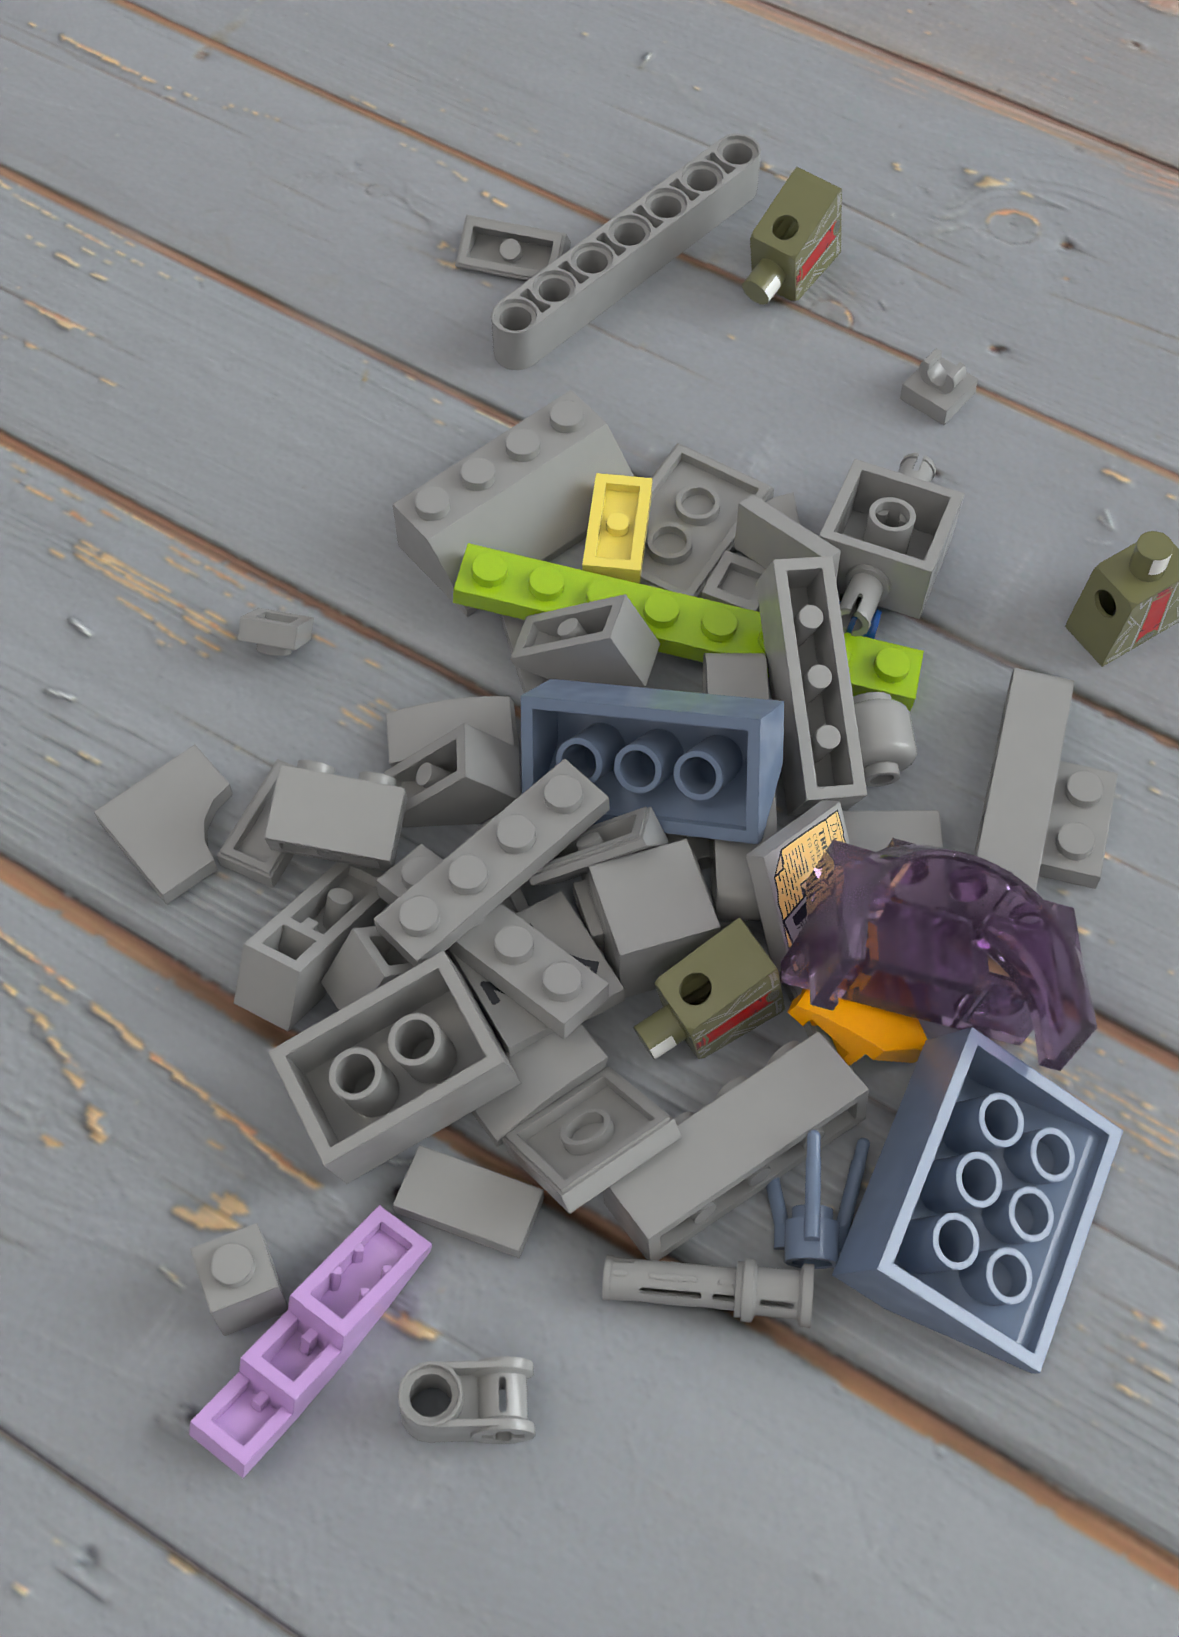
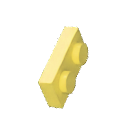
[582,473,653,584]

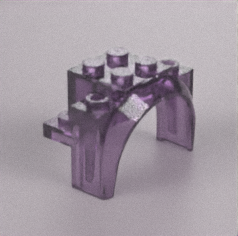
[781,838,1097,1071]

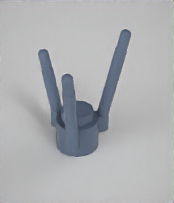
[766,1130,870,1269]

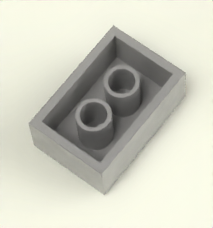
[268,950,521,1184]

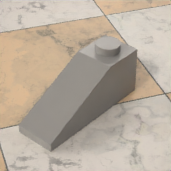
[234,862,387,1031]

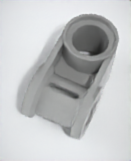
[398,1356,536,1444]

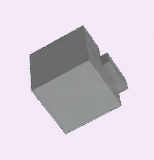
[573,839,721,998]

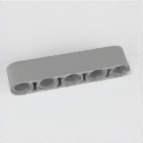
[702,653,778,921]
[960,668,1074,941]

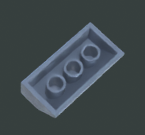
[521,679,784,844]

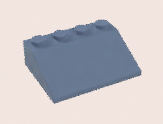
[832,1027,1123,1374]

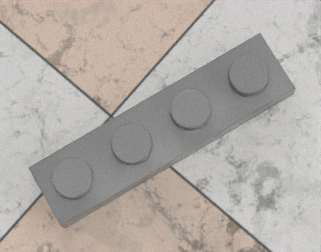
[374,759,610,967]
[376,844,609,1039]

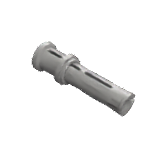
[602,1255,814,1328]

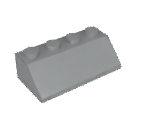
[392,390,634,617]

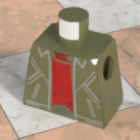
[742,167,842,305]
[1065,531,1179,667]
[633,918,786,1060]

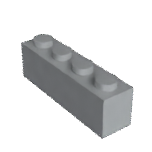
[756,556,867,816]
[603,1031,869,1261]

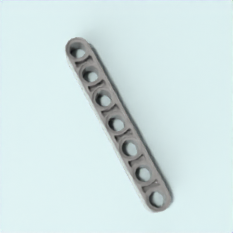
[491,134,761,370]

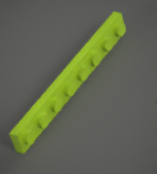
[453,543,924,711]

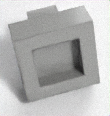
[900,348,978,425]

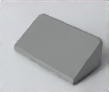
[455,215,571,281]
[529,806,668,885]

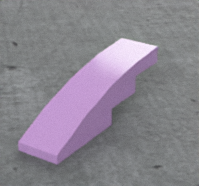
[189,1205,432,1478]

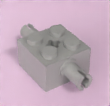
[819,453,965,636]

